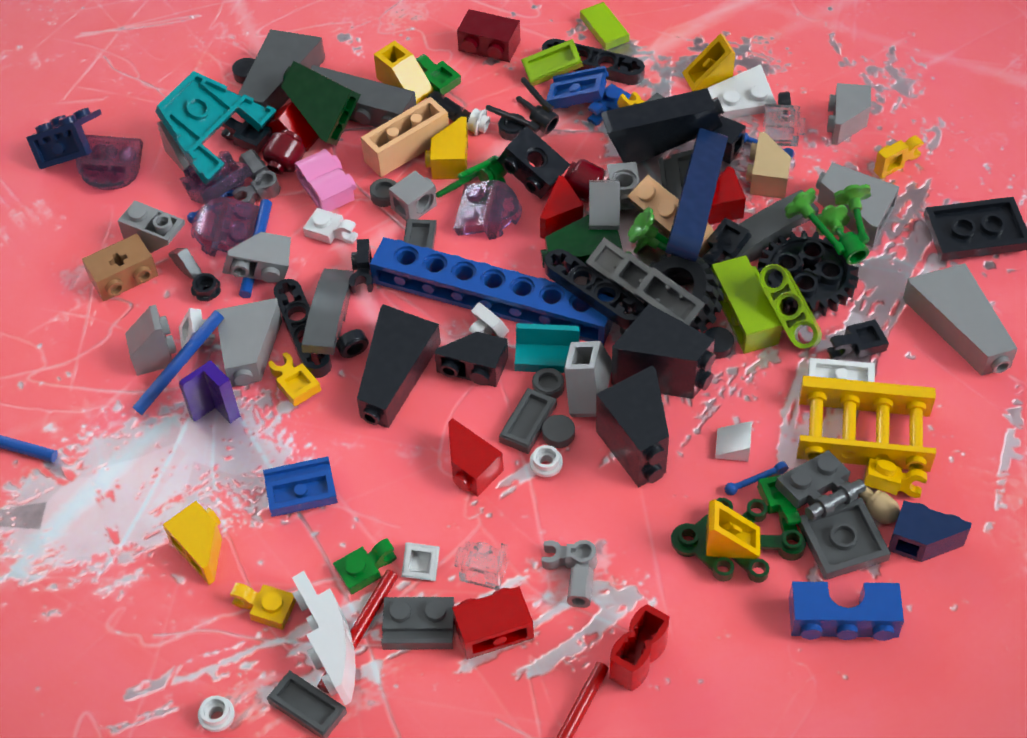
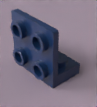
[26,107,102,169]

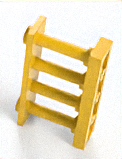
[796,375,936,472]

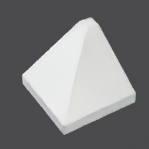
[401,542,440,581]

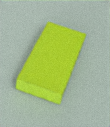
[580,2,630,50]
[521,39,583,86]

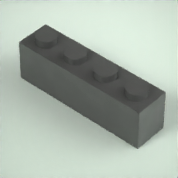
[310,65,416,127]

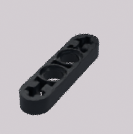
[542,38,645,85]
[545,249,645,329]
[273,279,332,378]

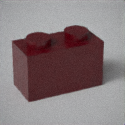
[457,9,521,63]

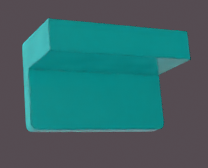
[514,323,580,374]

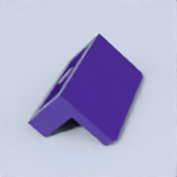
[179,360,241,424]

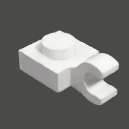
[303,208,359,244]

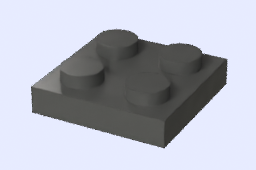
[798,497,891,580]

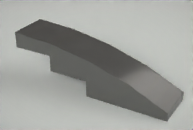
[701,190,819,262]
[586,237,705,326]
[301,268,354,355]

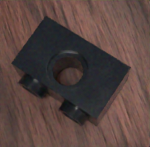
[497,126,571,199]

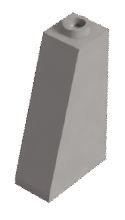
[903,263,1018,376]

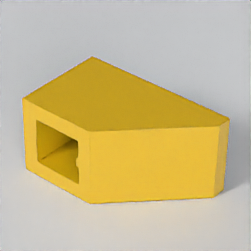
[373,40,434,104]

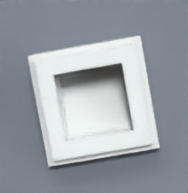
[715,422,752,462]

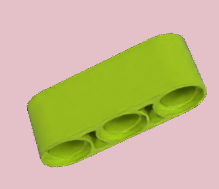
[759,264,822,349]

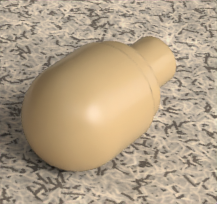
[858,486,900,524]

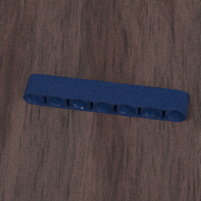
[665,128,728,262]

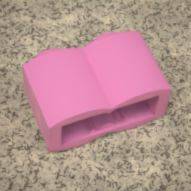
[294,149,356,211]

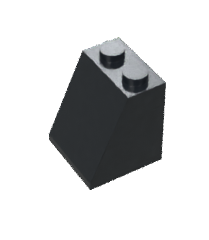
[611,304,716,399]
[596,365,669,488]

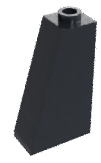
[601,88,724,164]
[357,304,441,428]

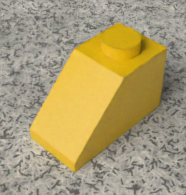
[425,117,468,179]
[163,501,222,585]

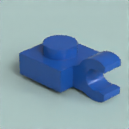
[587,83,631,126]

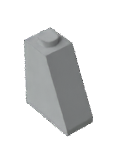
[816,162,899,247]
[216,298,282,387]

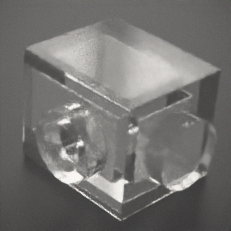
[763,104,806,147]

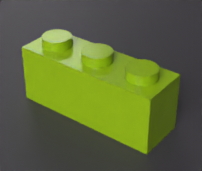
[711,255,784,354]

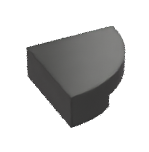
[168,248,202,279]

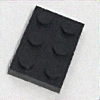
[924,197,1027,261]

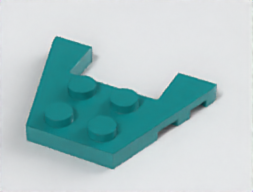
[155,71,277,185]

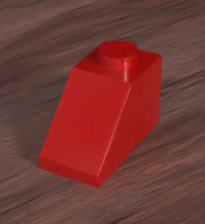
[448,418,504,497]

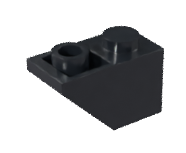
[435,332,508,387]

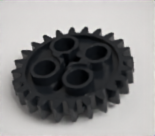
[758,231,859,316]

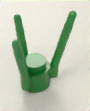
[436,155,507,212]

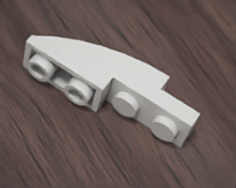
[292,571,356,705]

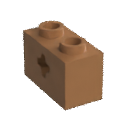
[82,233,158,302]

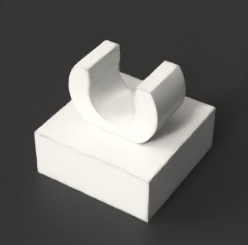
[469,302,509,338]
[178,308,216,348]

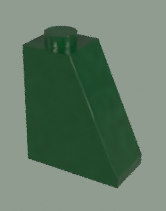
[281,61,361,146]
[540,215,623,275]

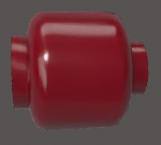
[262,129,305,175]
[564,159,605,203]

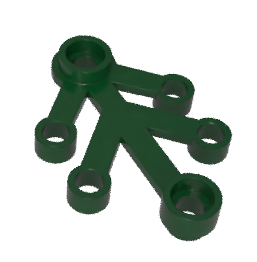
[671,498,806,583]

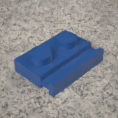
[546,66,609,109]
[263,456,338,517]

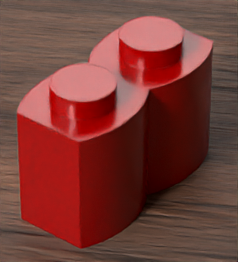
[609,604,670,691]

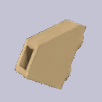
[745,131,791,199]

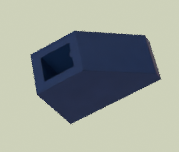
[888,500,972,562]

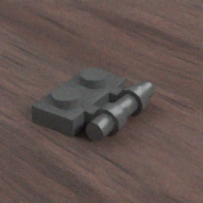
[775,450,866,520]

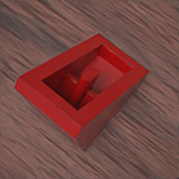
[266,102,319,152]
[708,166,746,225]
[540,175,584,239]

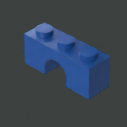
[788,581,904,641]

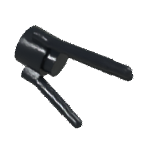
[486,77,560,134]

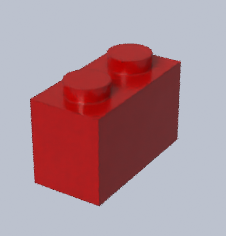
[452,586,534,660]

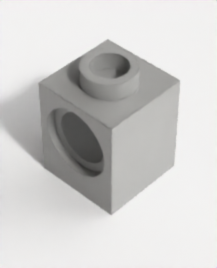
[607,162,640,210]
[388,170,437,221]

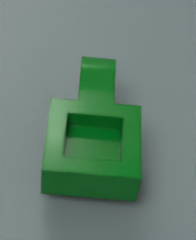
[416,54,461,95]
[757,475,801,532]
[333,538,397,595]

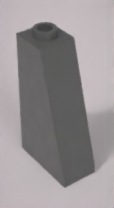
[238,29,325,118]

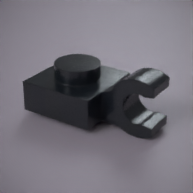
[221,117,272,154]
[703,218,752,268]
[349,239,374,294]
[827,319,889,360]

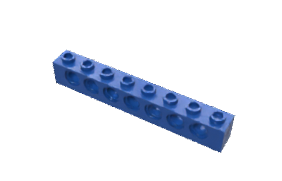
[370,237,614,346]

